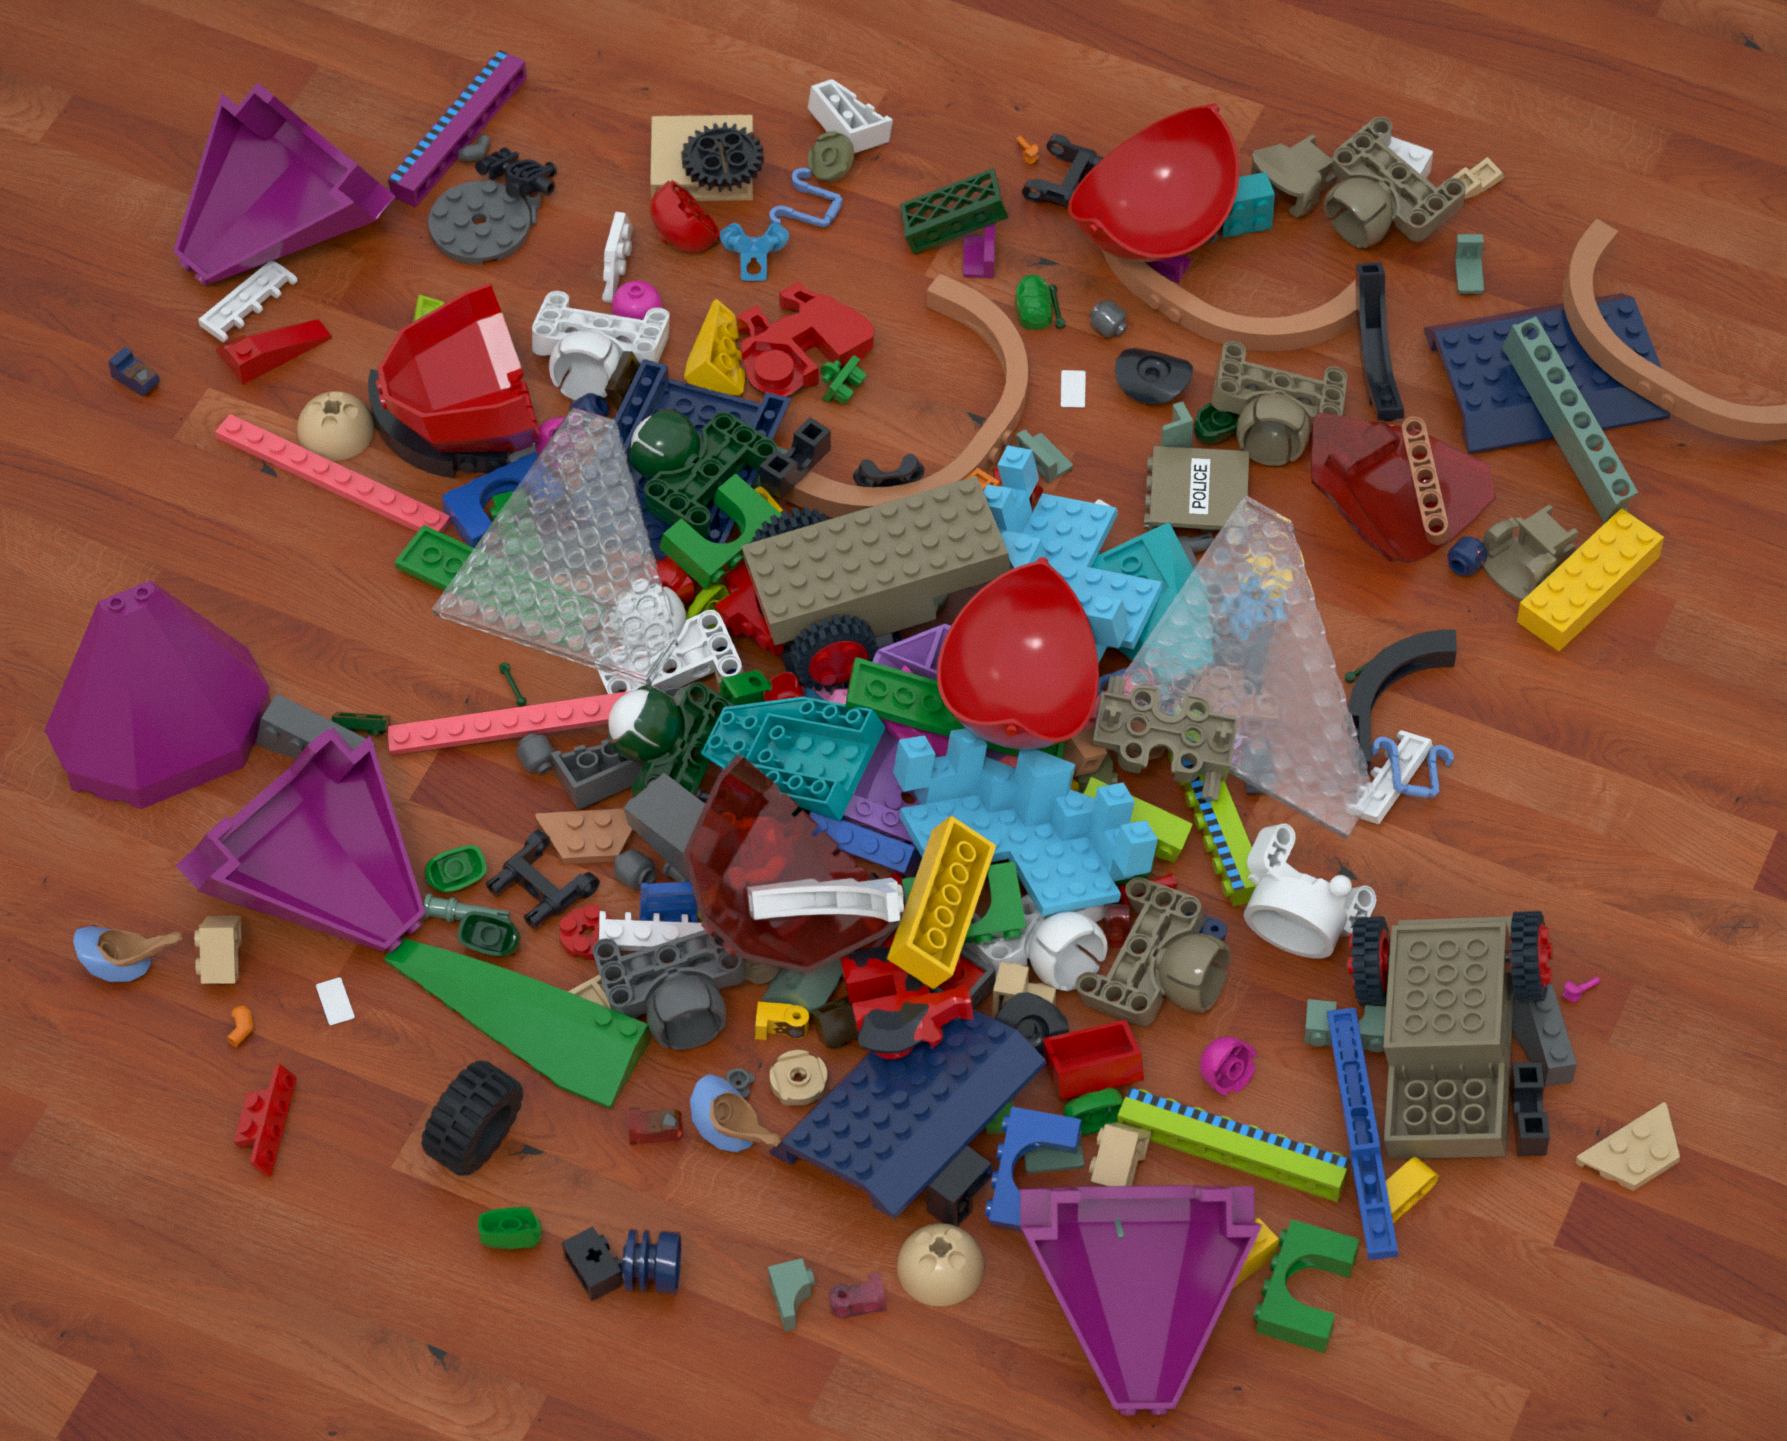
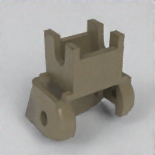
[1251,134,1337,217]
[1482,504,1578,601]

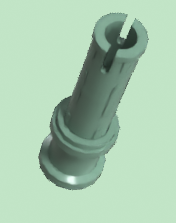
[423,893,510,923]

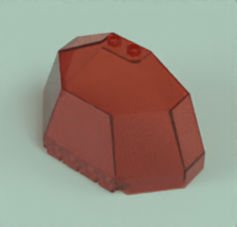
[683,752,904,973]

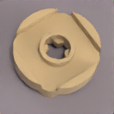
[770,1050,828,1106]

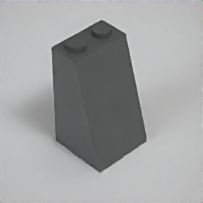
[623,773,741,894]

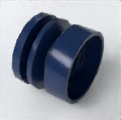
[622,1229,682,1294]

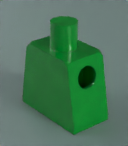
[719,670,771,706]

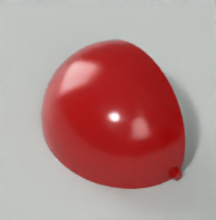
[1068,103,1239,262]
[937,557,1099,749]

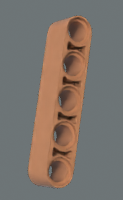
[1402,416,1449,545]

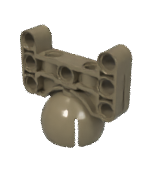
[1324,117,1466,248]
[1211,340,1347,466]
[1075,877,1231,1026]

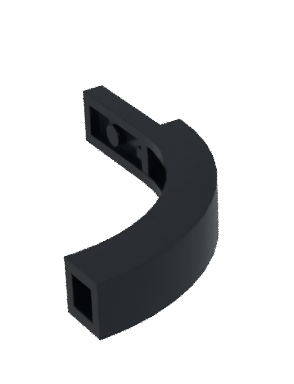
[1355,262,1404,421]
[368,369,510,478]
[1346,629,1457,777]

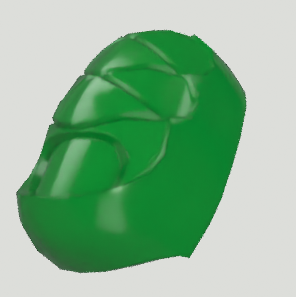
[1014,274,1053,330]
[424,845,487,892]
[1064,1087,1124,1136]
[478,1207,543,1250]

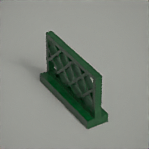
[899,168,1009,254]

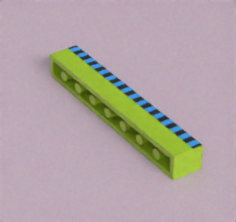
[1164,710,1256,907]
[1117,1087,1351,1202]

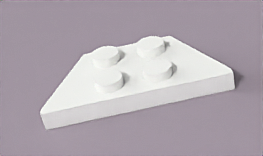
[602,212,633,303]

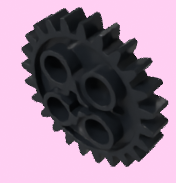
[681,122,764,192]

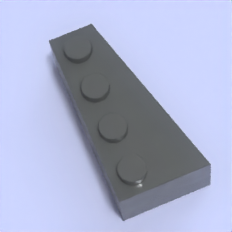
[256,694,375,759]
[551,739,646,810]

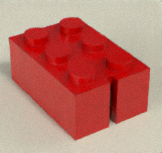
[1043,1019,1144,1100]

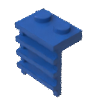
[639,880,699,923]

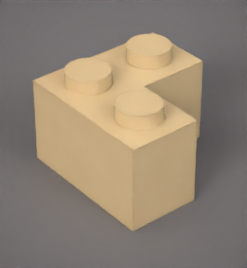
[195,916,242,984]
[993,962,1056,1019]
[1089,1122,1152,1186]

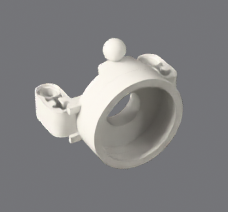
[1244,824,1376,958]

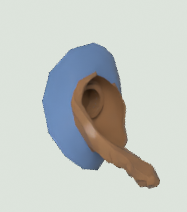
[73,926,182,982]
[690,1074,781,1152]

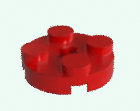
[559,904,613,960]

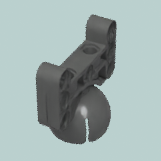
[593,903,746,1050]

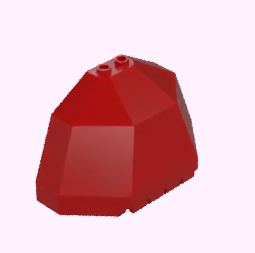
[375,283,541,452]

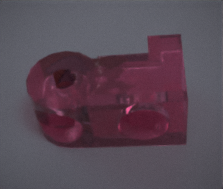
[829,1272,886,1318]

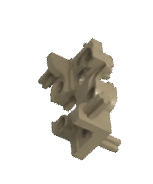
[1092,675,1239,802]

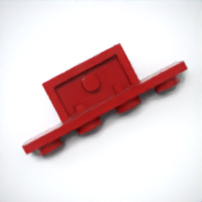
[233,1064,296,1176]

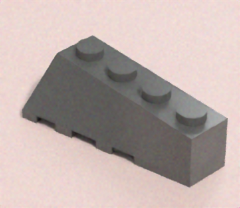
[1512,984,1577,1087]

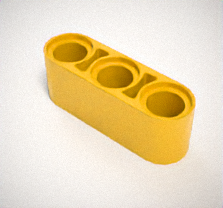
[1386,1156,1439,1223]

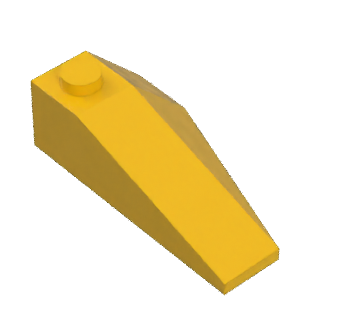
[684,299,745,396]

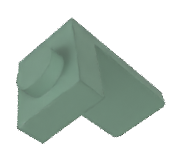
[1455,234,1484,294]

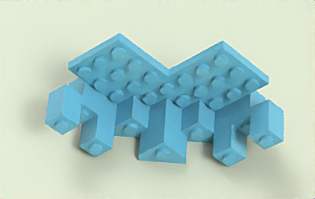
[983,445,1163,664]
[893,728,1158,916]

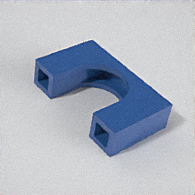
[442,452,566,552]
[801,811,922,879]
[985,1107,1082,1232]

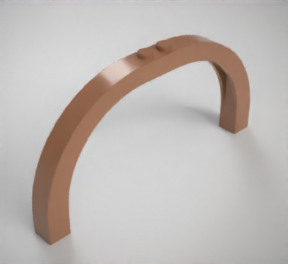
[1563,218,1787,441]
[1102,250,1357,351]
[782,273,1028,518]

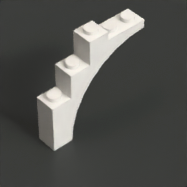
[747,878,904,922]

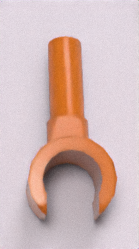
[1016,136,1039,164]

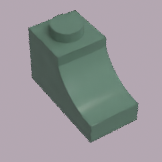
[768,1258,815,1332]

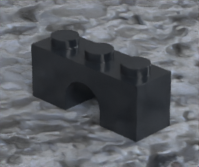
[760,417,831,499]
[1509,1062,1550,1156]

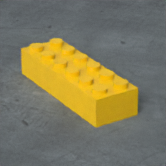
[1517,508,1664,651]
[887,815,996,989]

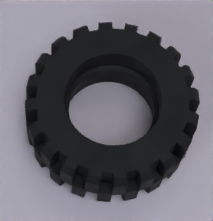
[421,1061,524,1176]

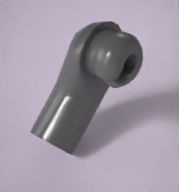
[458,135,491,162]

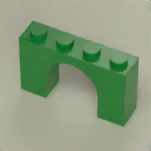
[659,474,782,589]
[902,861,1026,948]
[1253,1219,1360,1353]

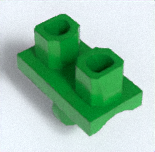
[820,355,867,405]

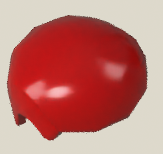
[764,672,804,702]

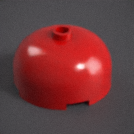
[649,180,720,254]

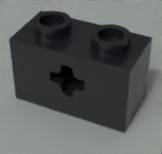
[562,1227,623,1301]

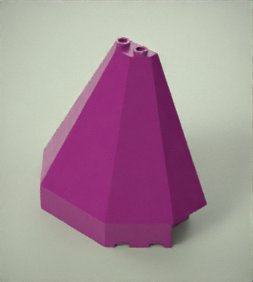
[173,83,396,286]
[44,580,271,809]
[175,728,426,953]
[1019,1185,1262,1415]

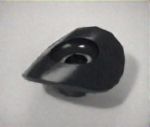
[1115,348,1193,404]
[995,992,1069,1059]

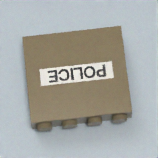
[1144,446,1249,546]

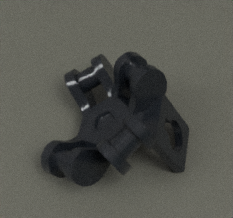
[853,454,925,487]

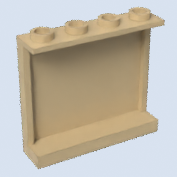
[650,115,753,201]

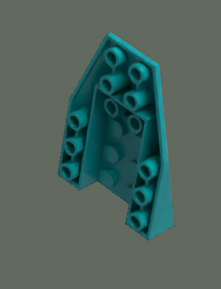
[1091,522,1214,688]
[701,697,886,821]

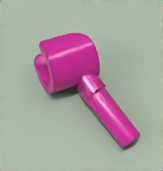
[1561,977,1600,1003]

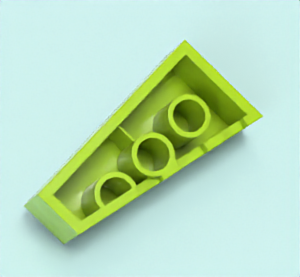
[1082,777,1193,863]

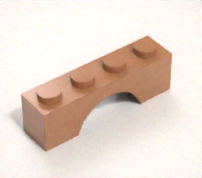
[1062,720,1166,776]

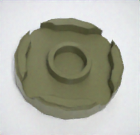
[808,131,854,182]

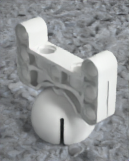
[532,291,669,400]
[597,586,745,694]
[963,894,1107,991]

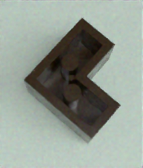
[810,996,871,1049]

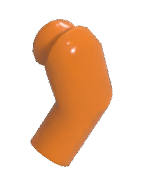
[226,1006,254,1047]

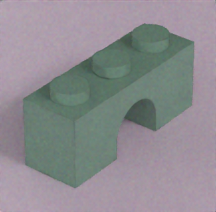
[1304,999,1386,1053]

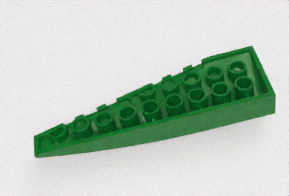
[384,937,650,1109]

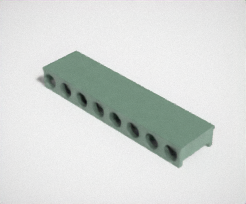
[1502,317,1639,524]

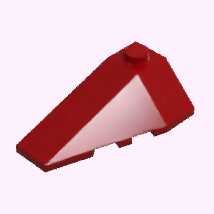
[216,319,332,385]

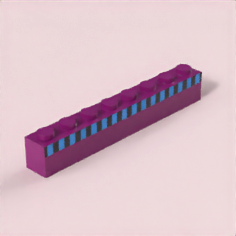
[388,50,527,208]

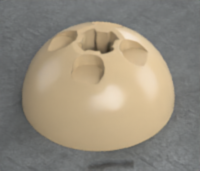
[297,391,375,461]
[897,1223,985,1306]

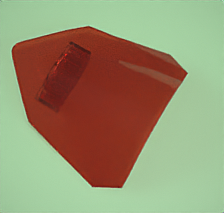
[1311,413,1496,563]

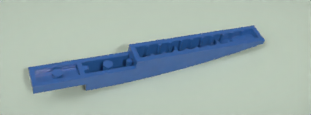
[1327,1008,1398,1261]

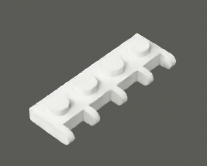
[198,260,298,342]
[1344,730,1433,824]
[599,911,713,951]

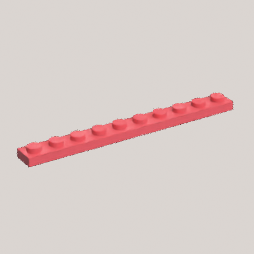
[215,414,451,533]
[388,687,659,755]

